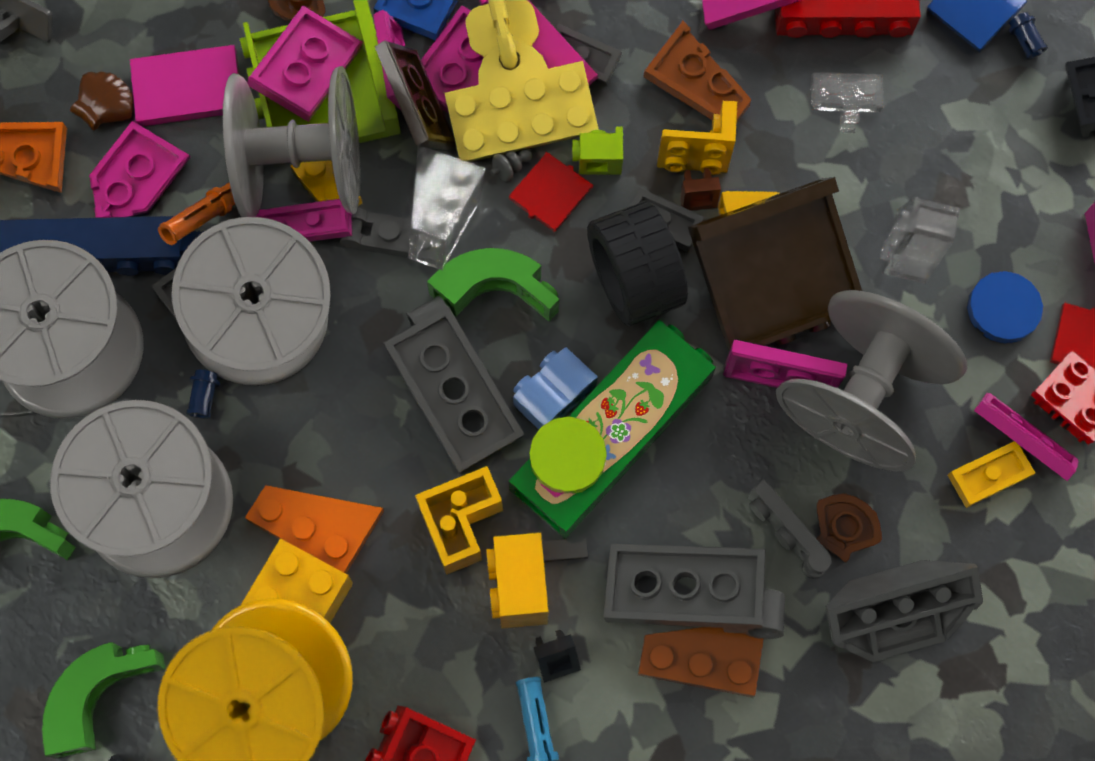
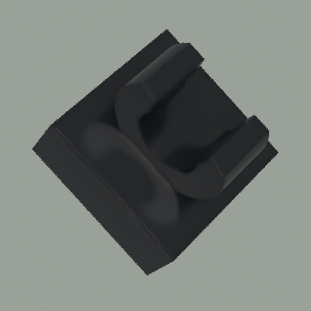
[533,630,581,683]

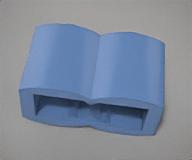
[513,347,598,429]

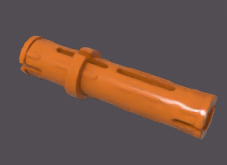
[158,183,235,245]

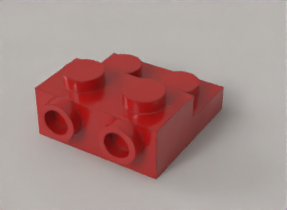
[365,705,476,761]

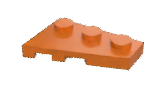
[0,122,67,193]
[245,485,384,574]

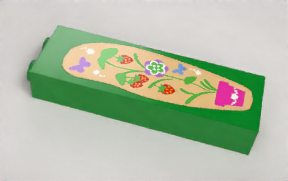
[509,320,716,539]

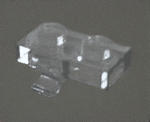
[811,72,884,133]

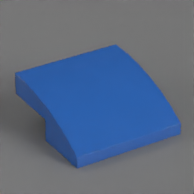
[927,0,1027,52]

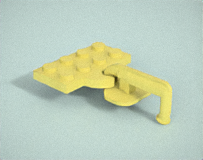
[444,0,599,164]

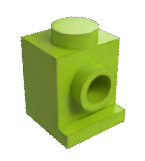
[572,127,623,175]

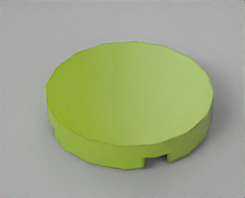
[529,416,607,494]

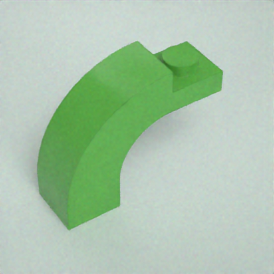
[427,248,559,321]
[0,499,75,560]
[42,642,165,759]

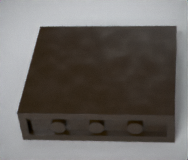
[688,177,862,352]

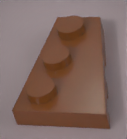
[644,20,751,124]
[638,627,764,698]

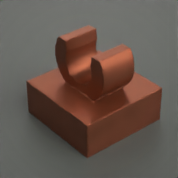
[680,168,721,211]

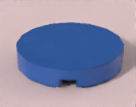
[967,271,1043,344]

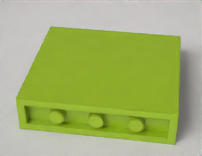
[240,0,401,143]

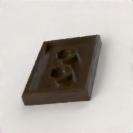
[374,41,456,151]

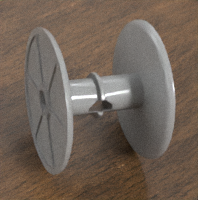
[223,66,360,217]
[172,217,331,386]
[0,240,144,419]
[776,290,967,471]
[50,400,233,578]

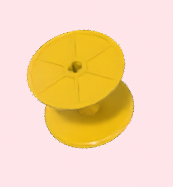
[158,598,353,761]

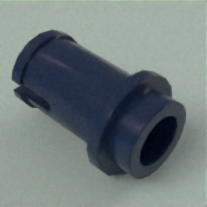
[1009,12,1048,59]
[186,369,220,419]

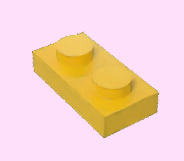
[290,160,362,206]
[947,441,1035,508]

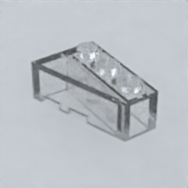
[408,146,486,270]

